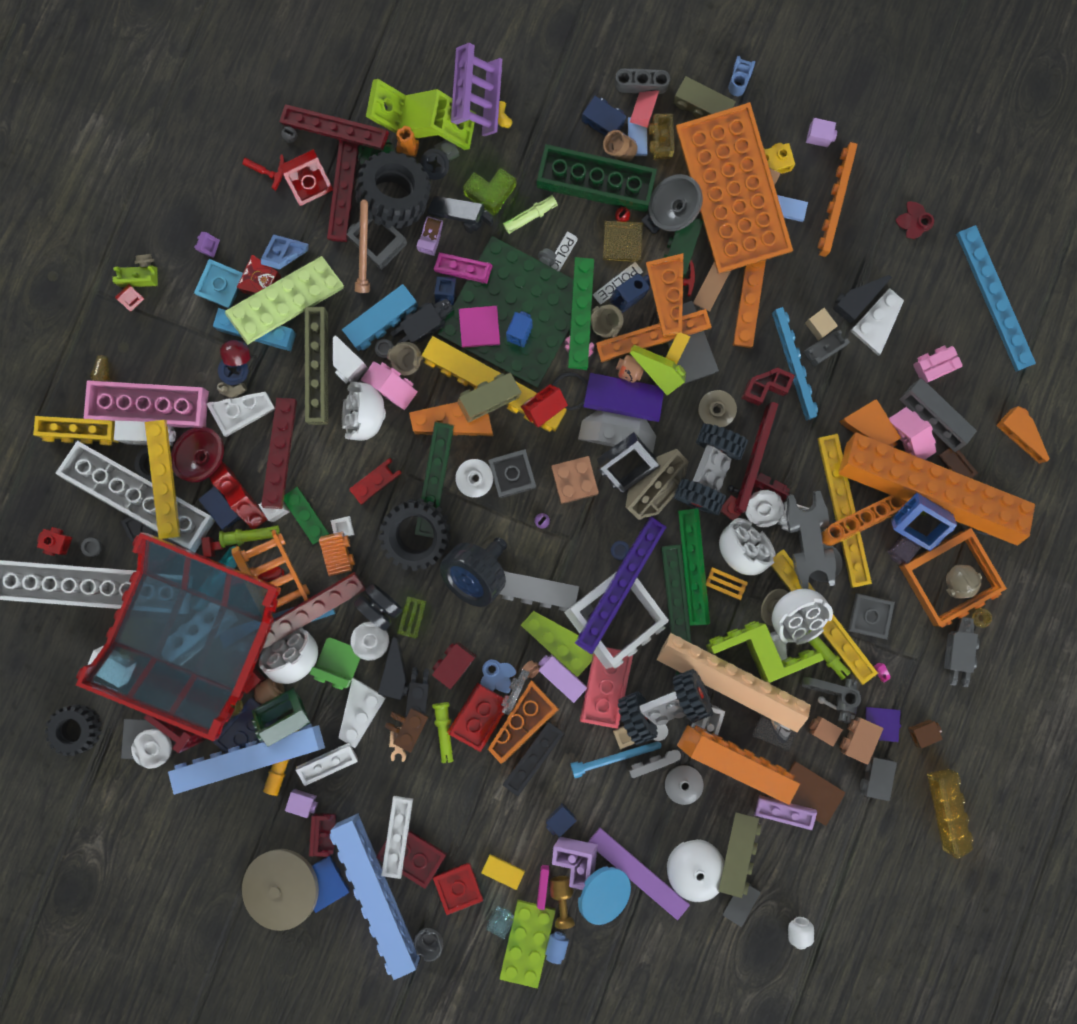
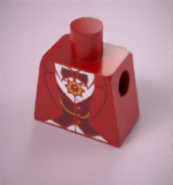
[237,255,281,295]

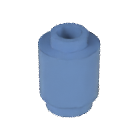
[545,931,569,964]

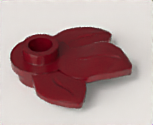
[896,201,934,239]

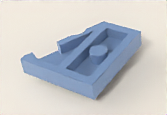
[261,235,309,269]

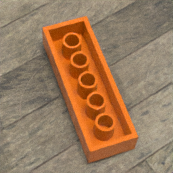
[677,725,800,805]

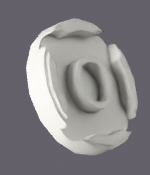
[746,490,784,527]
[351,622,389,661]
[131,729,172,769]

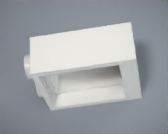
[114,420,176,446]

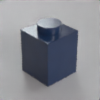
[546,803,577,837]

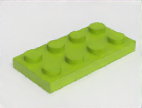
[500,900,556,989]

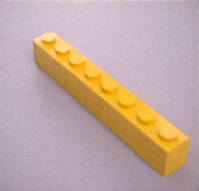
[421,336,567,432]

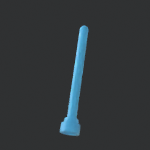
[570,741,661,778]

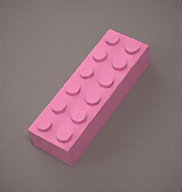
[84,381,209,428]

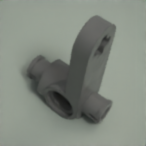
[802,677,861,724]

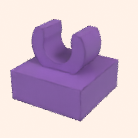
[194,232,220,258]

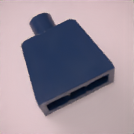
[609,273,651,313]

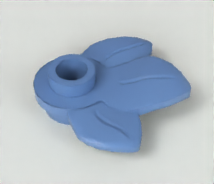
[481,659,517,693]

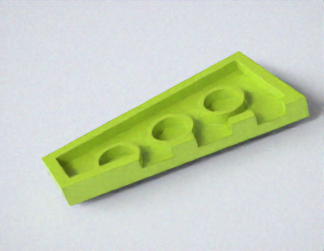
[521,611,594,677]

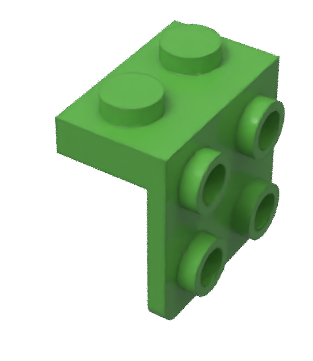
[310,638,361,690]

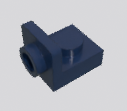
[434,276,456,306]

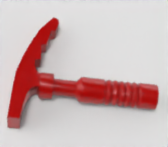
[242,155,284,191]
[683,260,695,297]

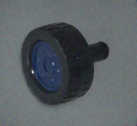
[440,537,507,607]

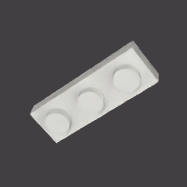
[296,743,358,786]

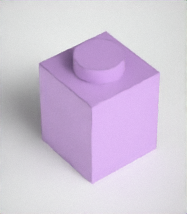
[806,118,837,148]
[285,789,318,818]

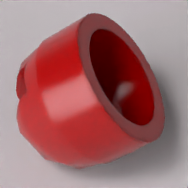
[615,207,630,224]

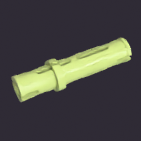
[503,195,558,234]

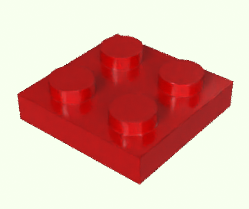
[433,862,484,915]

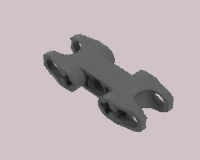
[786,490,836,589]

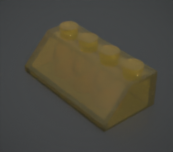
[927,769,974,859]

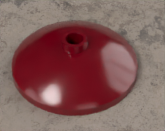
[171,427,224,482]

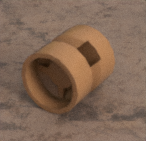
[603,130,637,162]

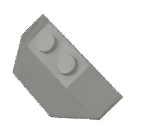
[578,410,656,453]

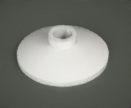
[456,459,493,497]

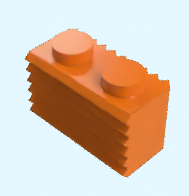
[319,531,355,576]

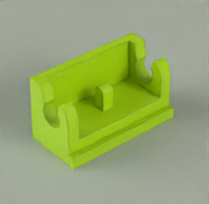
[113,266,158,287]

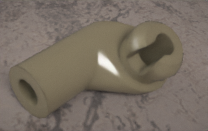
[217,382,247,398]

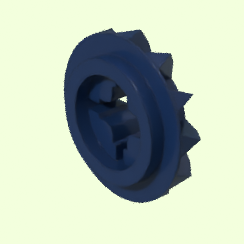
[218,360,249,386]

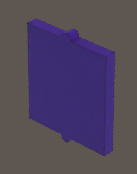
[865,707,901,742]

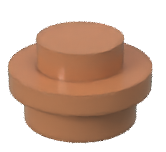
[521,660,539,679]

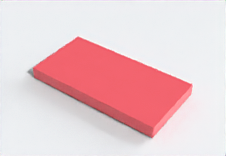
[579,647,633,729]

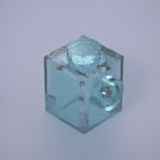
[486,906,514,939]

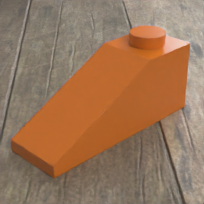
[996,406,1050,463]

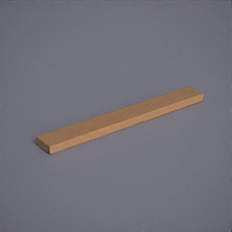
[693,168,781,312]

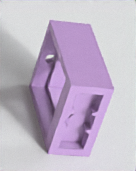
[538,654,587,703]

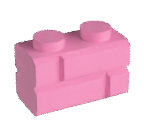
[913,345,962,383]

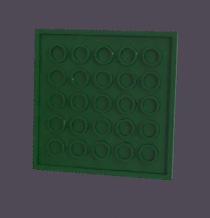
[438,236,573,389]

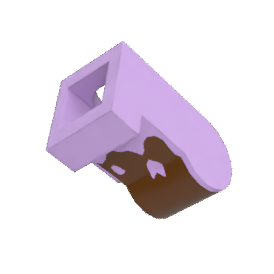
[417,216,443,256]

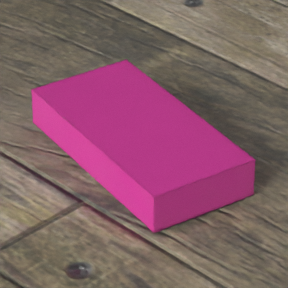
[537,865,549,910]

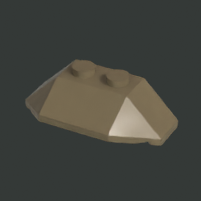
[626,449,689,520]

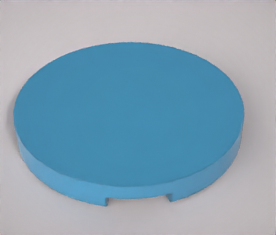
[578,866,631,925]

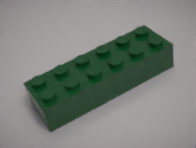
[537,144,657,213]

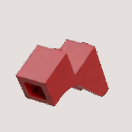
[209,461,267,529]

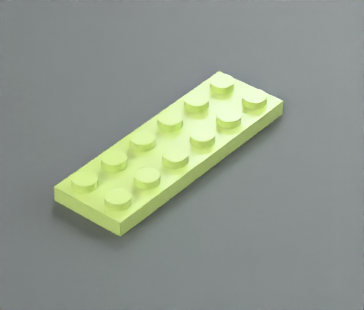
[225,256,344,345]

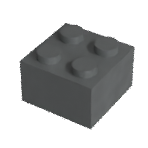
[488,449,536,498]

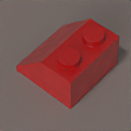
[280,149,333,206]

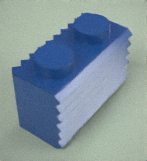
[506,311,532,348]

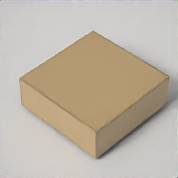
[613,726,635,749]

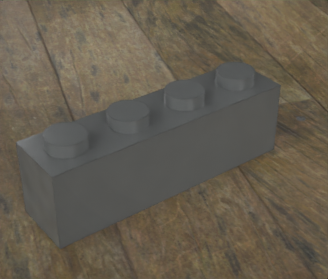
[899,378,977,452]

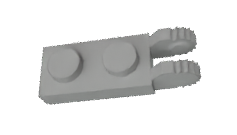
[628,749,681,778]

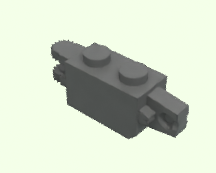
[944,617,980,687]

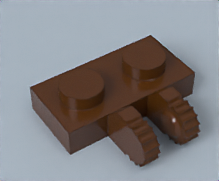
[385,708,429,753]

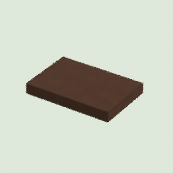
[788,761,846,826]

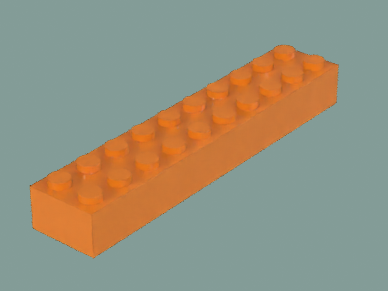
[838,432,1035,546]

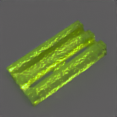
[397,596,427,639]

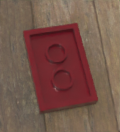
[376,830,447,889]

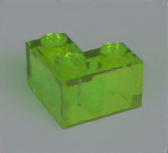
[463,168,516,216]

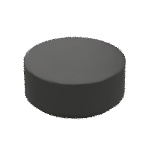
[81,538,102,557]

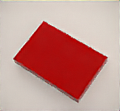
[447,683,511,752]

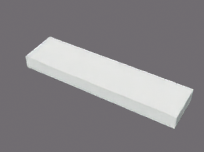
[381,796,413,879]

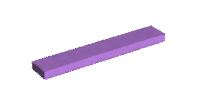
[588,827,690,920]

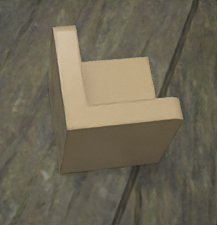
[805,308,837,341]

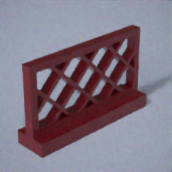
[144,704,212,753]

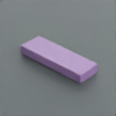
[754,795,817,830]

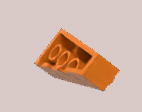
[409,402,493,436]
[488,680,559,764]

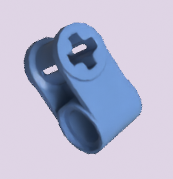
[728,56,755,96]

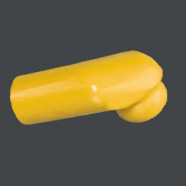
[498,101,512,128]

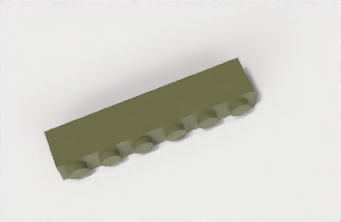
[305,307,328,425]

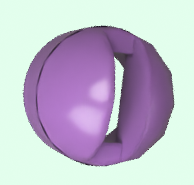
[535,513,550,529]

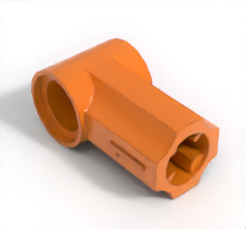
[396,126,419,157]

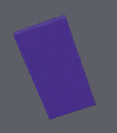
[584,373,664,422]

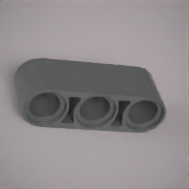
[614,68,670,94]

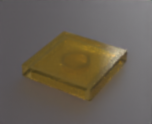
[603,221,643,262]

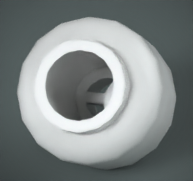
[788,917,814,949]

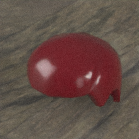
[220,340,251,366]

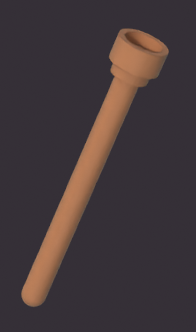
[355,200,370,293]

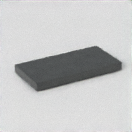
[656,301,719,385]

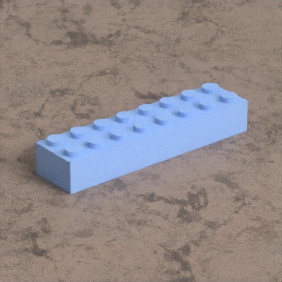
[330,814,420,980]

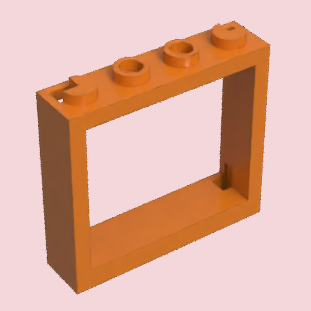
[899,528,1007,628]

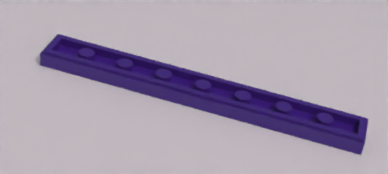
[575,516,666,654]

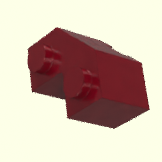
[741,368,795,406]

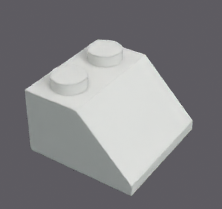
[333,335,368,384]

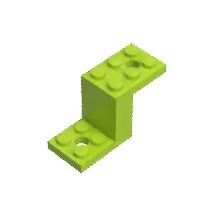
[366,79,476,150]
[706,621,824,683]

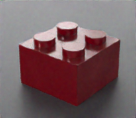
[432,642,476,690]

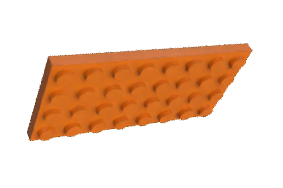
[676,103,793,274]

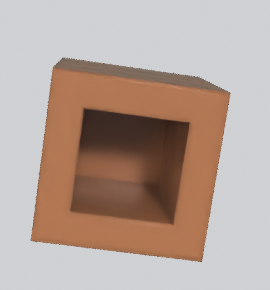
[809,716,843,746]

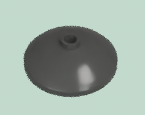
[649,174,703,231]

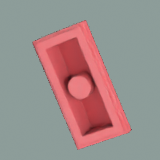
[630,90,659,128]

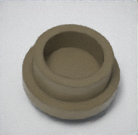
[134,254,154,267]

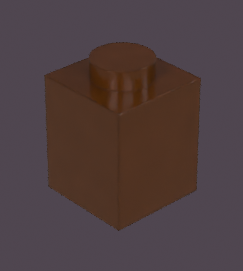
[908,719,943,749]

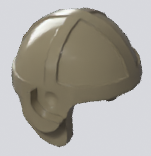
[591,304,624,338]
[387,342,423,376]
[946,565,982,598]

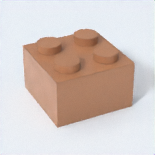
[551,456,598,504]
[840,717,884,765]

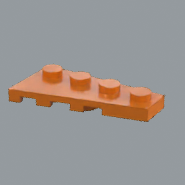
[646,253,683,337]

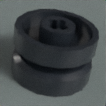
[354,583,404,631]

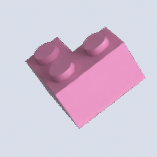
[361,362,418,410]
[889,407,937,460]

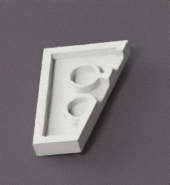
[850,288,904,356]
[206,392,275,437]
[339,677,386,748]

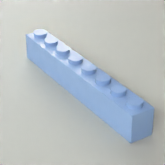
[168,723,325,794]

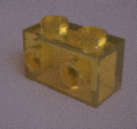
[649,114,674,160]

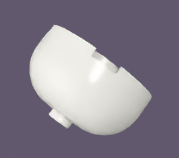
[342,382,386,441]
[719,518,776,575]
[772,589,833,645]
[259,627,318,684]
[667,839,725,902]

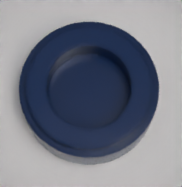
[611,541,630,560]

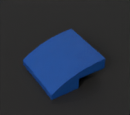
[312,856,350,913]

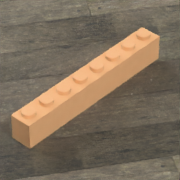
[657,633,811,732]

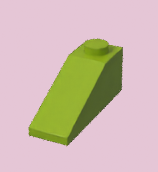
[630,345,686,395]

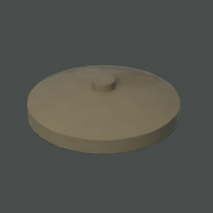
[242,849,319,931]

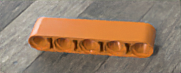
[821,495,906,546]

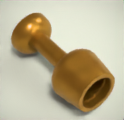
[550,876,575,929]

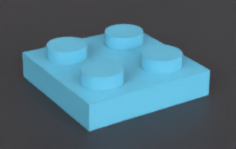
[194,259,243,309]

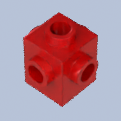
[37,527,73,556]

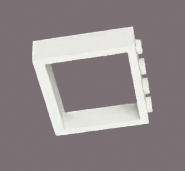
[564,572,669,669]

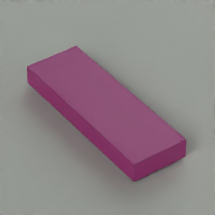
[434,252,493,284]

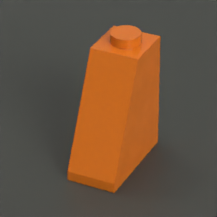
[839,399,901,447]

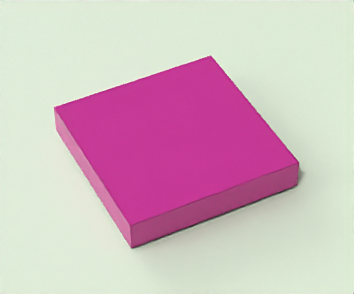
[459,306,500,348]

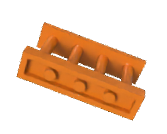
[231,529,310,617]

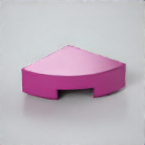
[873,663,890,683]

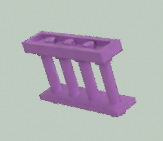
[451,43,502,136]

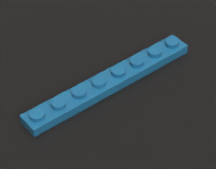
[956,225,1036,371]

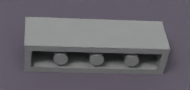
[500,571,579,611]

